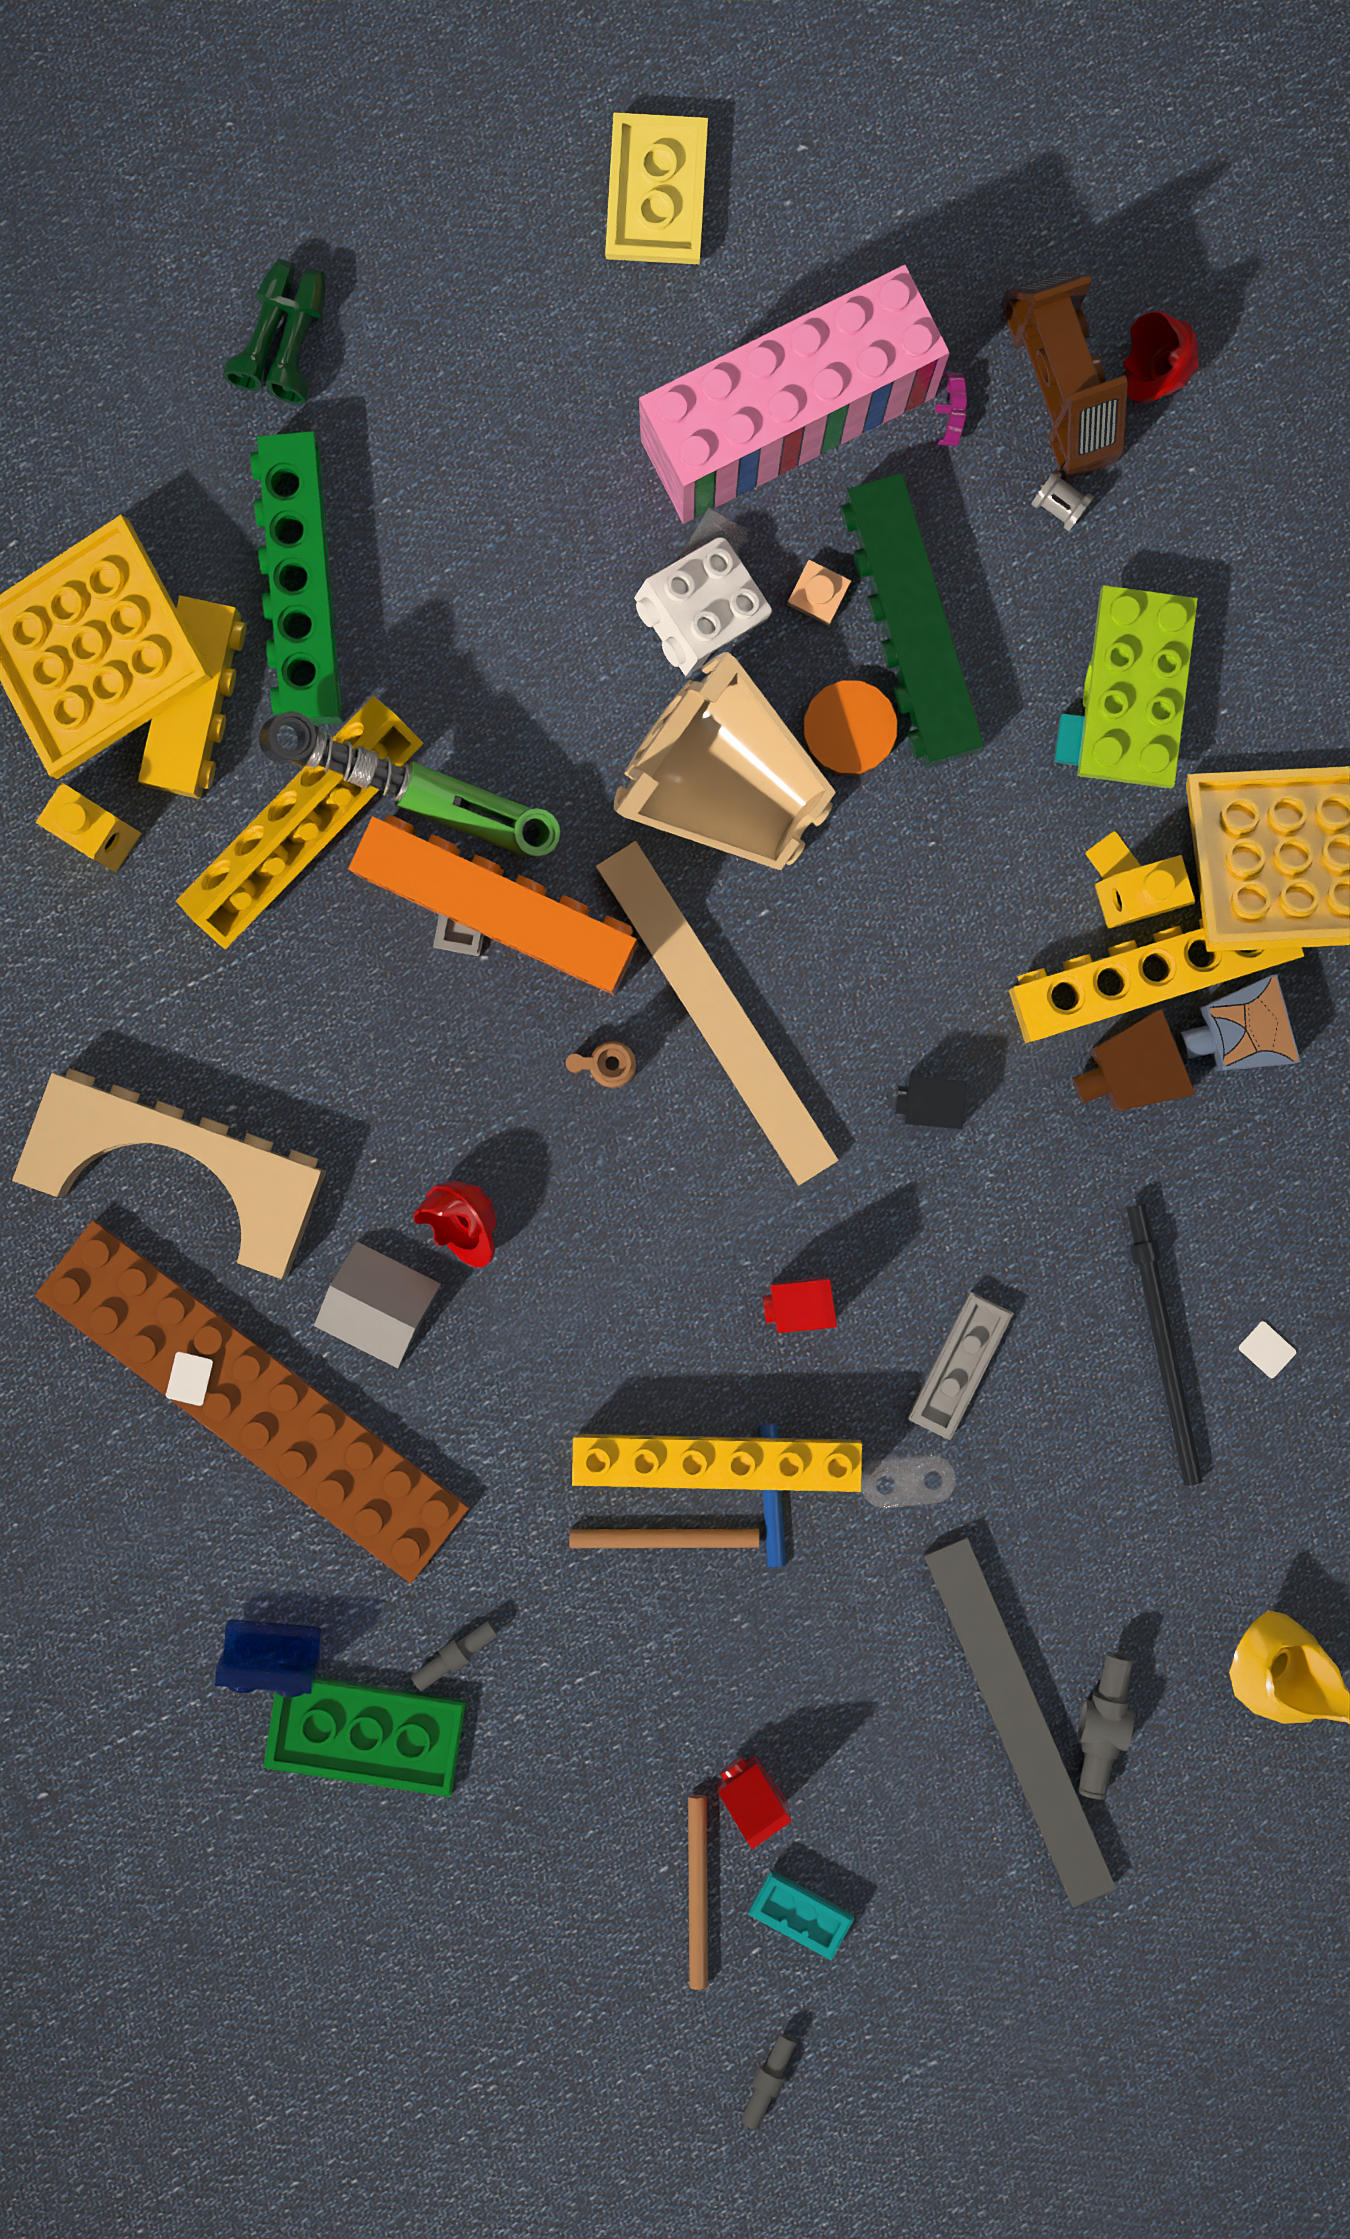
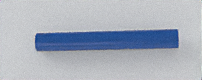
[759,1423,786,1567]

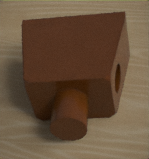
[1072,1009,1195,1111]

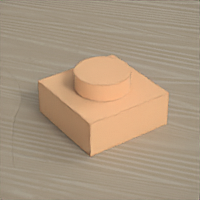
[787,560,851,626]

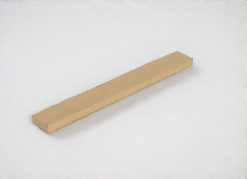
[596,841,839,1186]

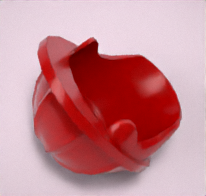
[1123,311,1199,404]
[413,1181,497,1268]

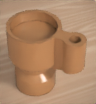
[565,1041,637,1089]

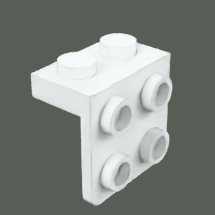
[634,538,771,677]

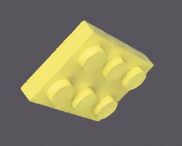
[605,113,708,265]

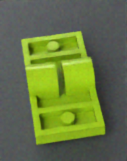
[1077,585,1198,789]

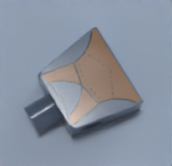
[1179,974,1301,1071]

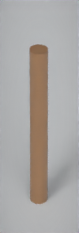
[569,1529,759,1548]
[688,1795,708,1990]

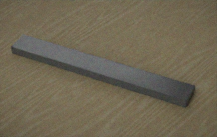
[923,1536,1116,1907]

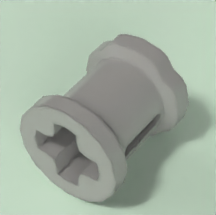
[1031,469,1094,532]

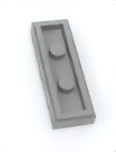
[907,1291,1013,1441]

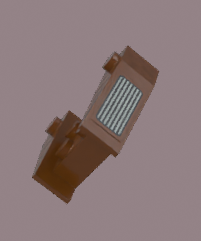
[1001,273,1128,481]

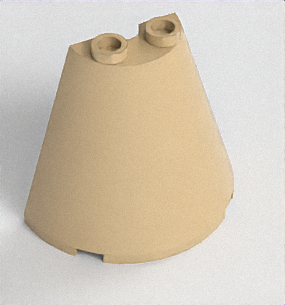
[614,652,836,870]

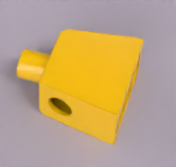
[36,782,142,873]
[1095,855,1195,929]

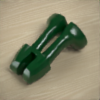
[222,258,325,405]

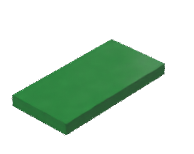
[263,1671,467,1797]

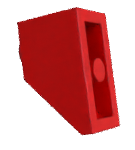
[762,1276,837,1333]
[717,1755,792,1849]

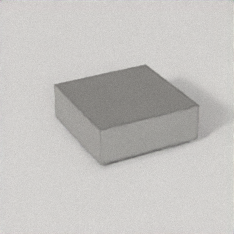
[433,914,484,957]

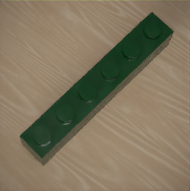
[840,473,984,769]

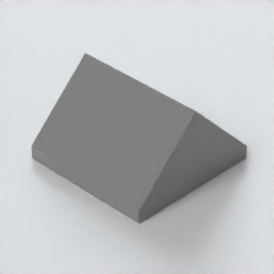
[314,1241,441,1368]

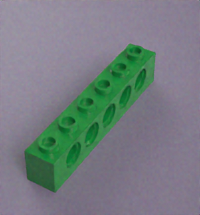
[250,431,343,727]

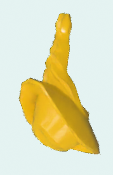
[1229,1610,1350,1724]

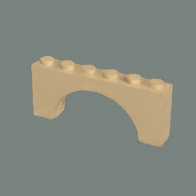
[12,1068,326,1279]

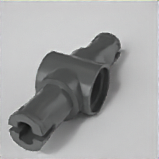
[1078,1652,1134,1800]

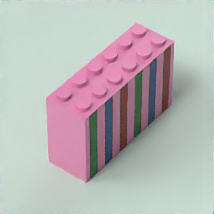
[639,265,950,524]

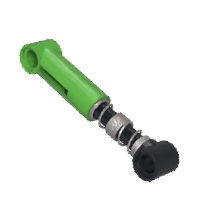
[259,711,560,858]

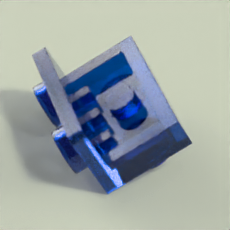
[215,1619,321,1697]

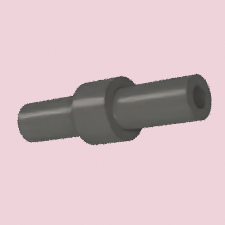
[411,1620,499,1691]
[741,2033,797,2130]

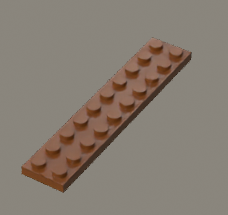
[34,1220,470,1584]

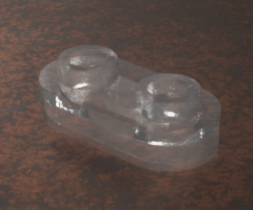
[861,1454,956,1508]

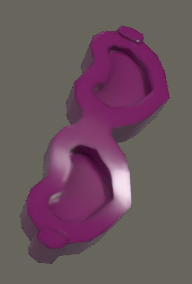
[935,372,967,446]

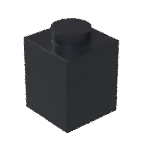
[895,1076,967,1130]

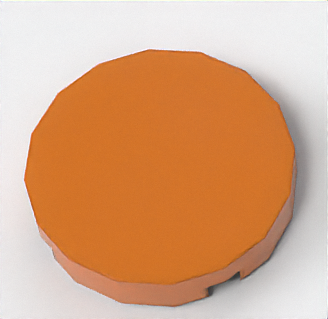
[803,680,897,775]

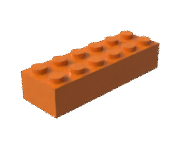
[348,814,638,996]

